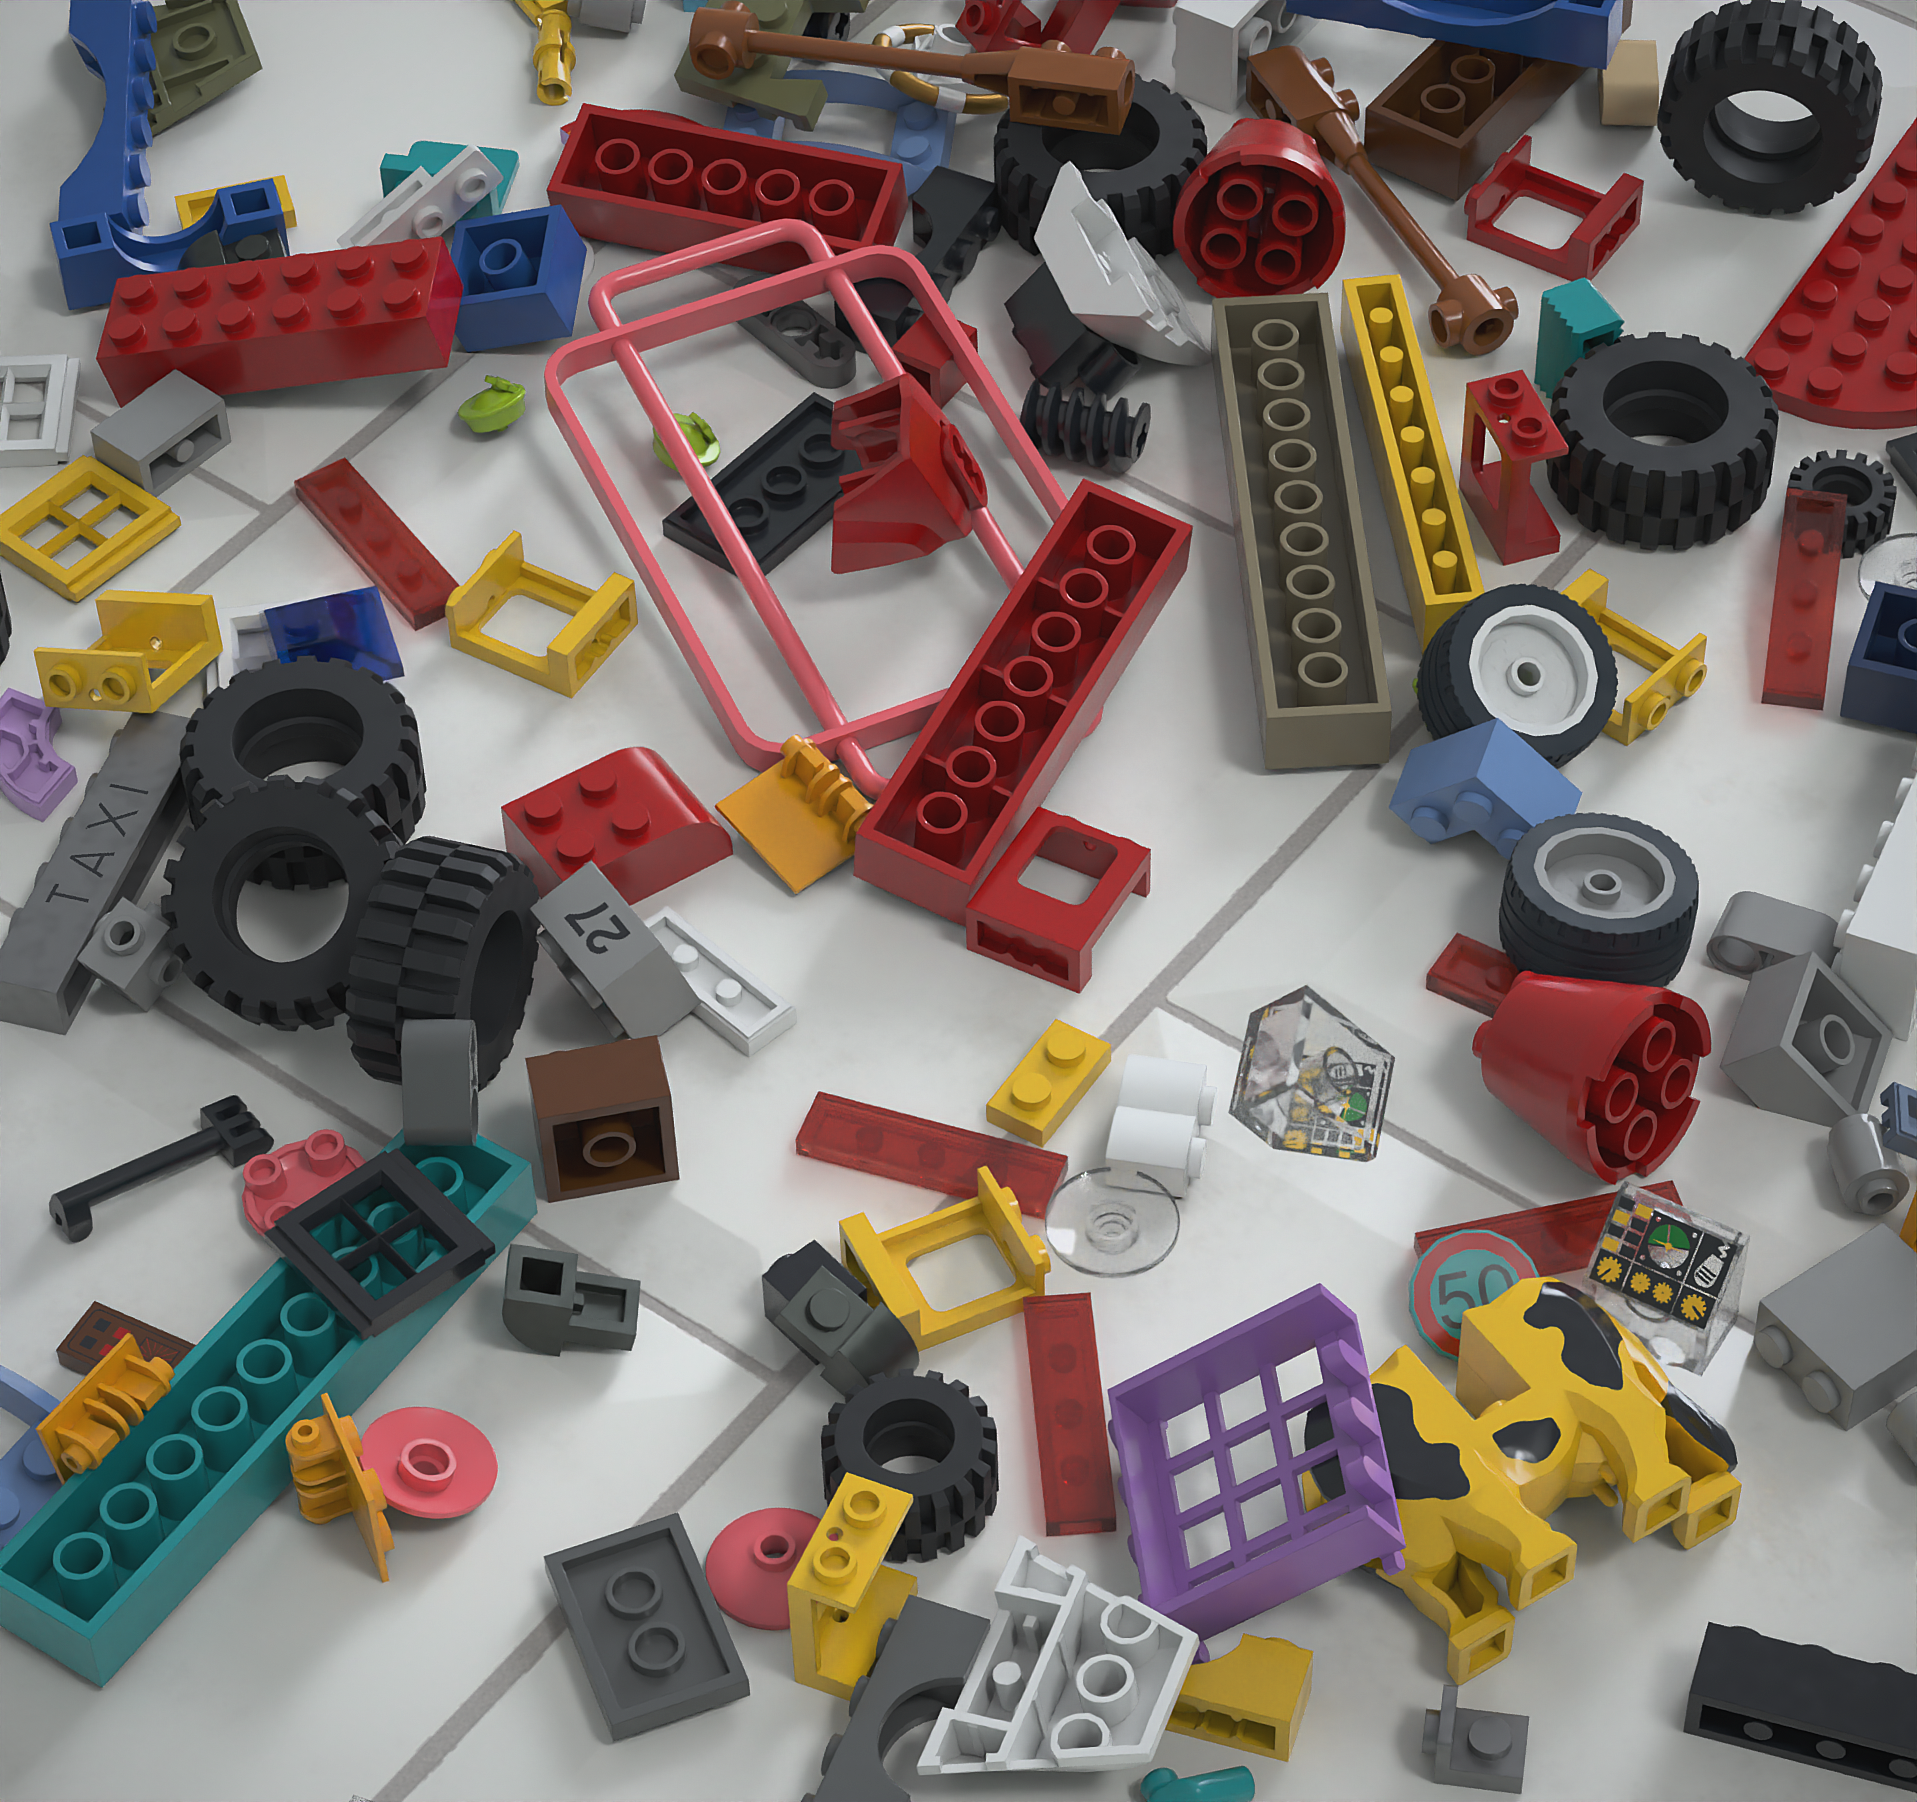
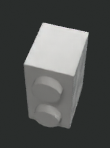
[90,369,231,497]

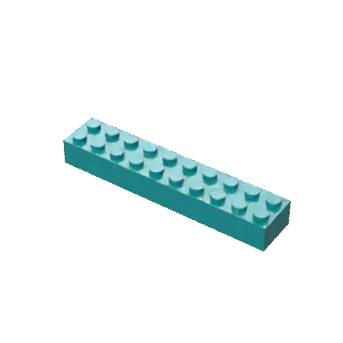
[0,1128,538,1687]

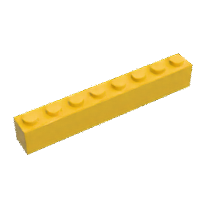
[1340,274,1485,657]

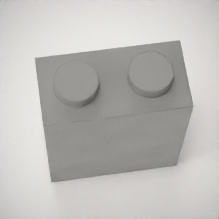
[1753,1222,1917,1431]

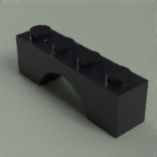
[834,165,1003,354]

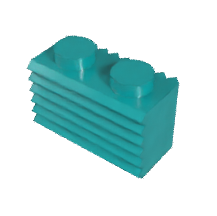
[1534,277,1625,399]

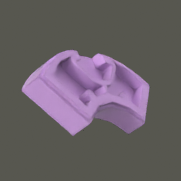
[0,687,78,822]

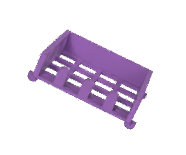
[1107,1283,1406,1665]

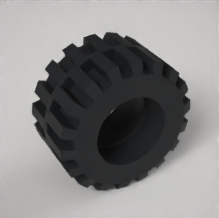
[821,1368,999,1562]

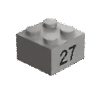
[530,860,702,1039]

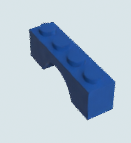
[49,178,290,310]

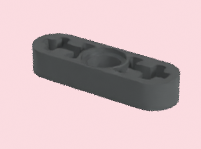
[733,275,856,389]

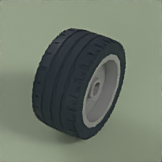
[1499,812,1699,987]

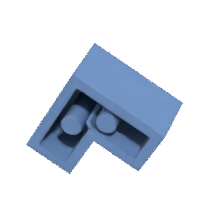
[1388,718,1582,860]

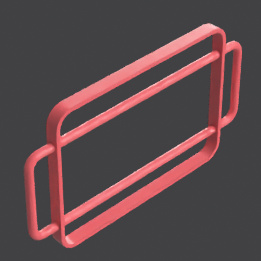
[544,218,1104,801]

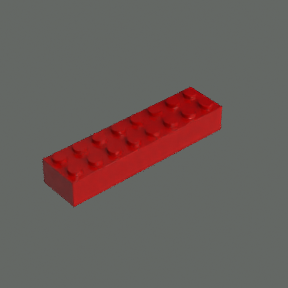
[853,478,1193,927]

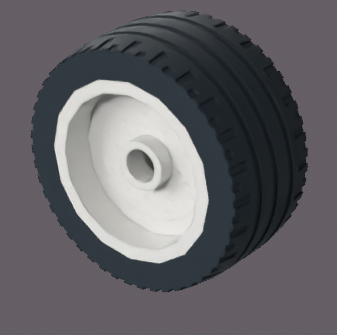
[1416,583,1618,769]

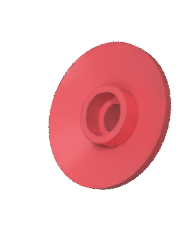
[358,1407,498,1519]
[705,1508,838,1630]

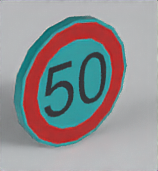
[1408,1229,1540,1362]

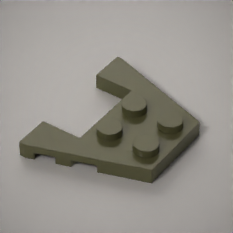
[69,0,263,136]
[674,0,870,132]

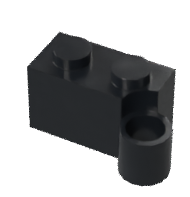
[1004,262,1142,400]

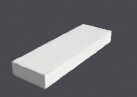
[643,905,797,1058]

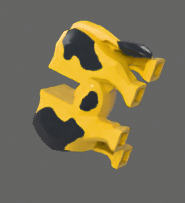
[1302,1277,1742,1685]

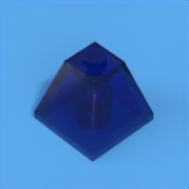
[259,586,405,681]

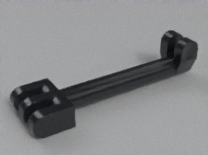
[49,1095,274,1243]

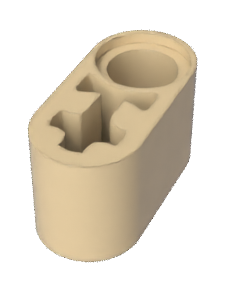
[1597,40,1659,126]

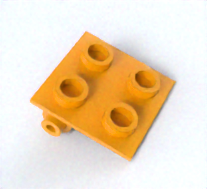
[715,734,874,894]
[36,1333,175,1485]
[285,1393,395,1583]

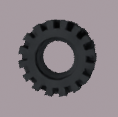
[1784,449,1897,559]

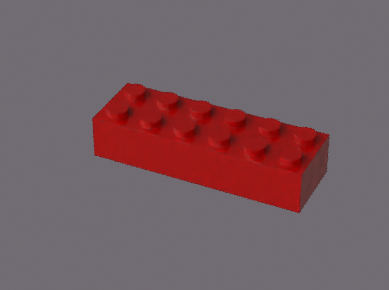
[546,103,909,275]
[96,236,464,408]

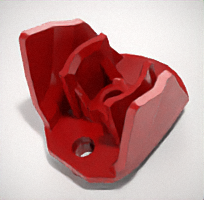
[831,373,988,574]

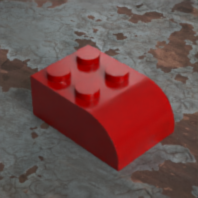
[501,747,733,906]

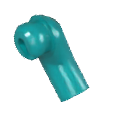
[1140,1765,1255,1802]

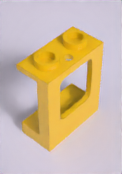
[445,530,638,699]
[1560,568,1707,746]
[33,590,223,713]
[839,1166,1051,1352]
[787,1472,918,1701]

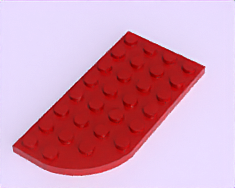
[1744,117,1917,430]

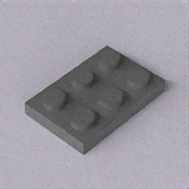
[543,1512,750,1741]

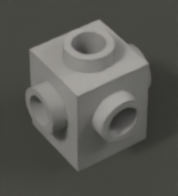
[77,897,184,1012]

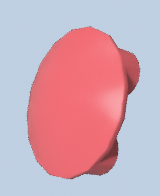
[242,1129,366,1237]

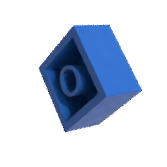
[450,204,587,352]

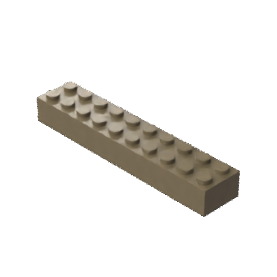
[1211,292,1392,770]

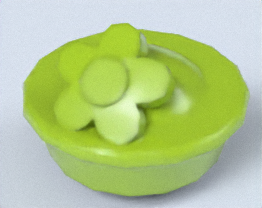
[457,375,526,433]
[652,412,721,472]

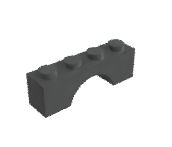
[801,1594,990,1802]

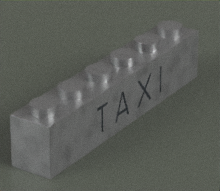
[0,711,190,1036]

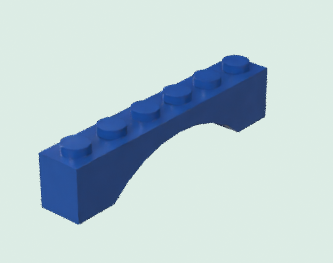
[58,0,157,236]
[1286,0,1623,70]

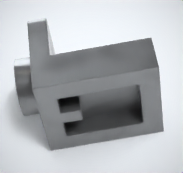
[1422,1684,1529,1794]

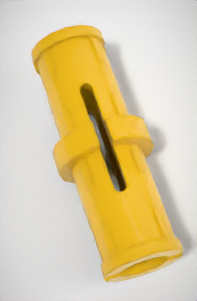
[533,9,576,106]

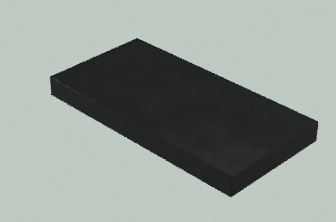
[662,392,863,577]

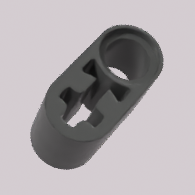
[401,1019,478,1146]

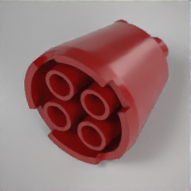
[1173,118,1346,298]
[1472,971,1711,1185]

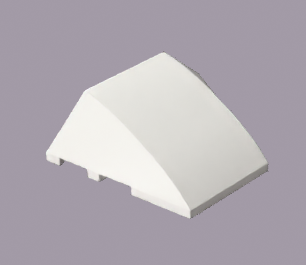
[1034,161,1212,366]
[916,1535,1200,1775]

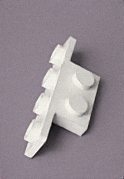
[336,144,504,249]

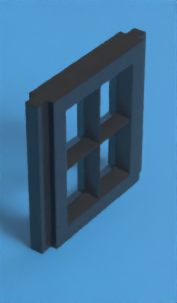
[264,1148,496,1341]

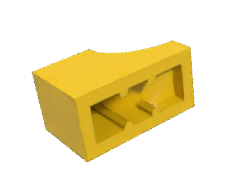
[1165,1633,1313,1762]

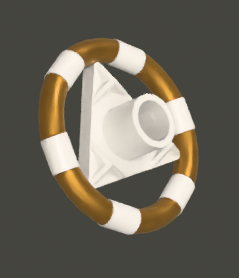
[871,23,1010,115]

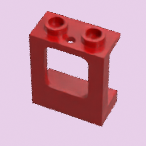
[955,0,1121,54]
[1464,135,1644,282]
[1459,370,1569,566]
[965,806,1151,994]

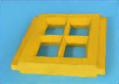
[0,455,181,602]

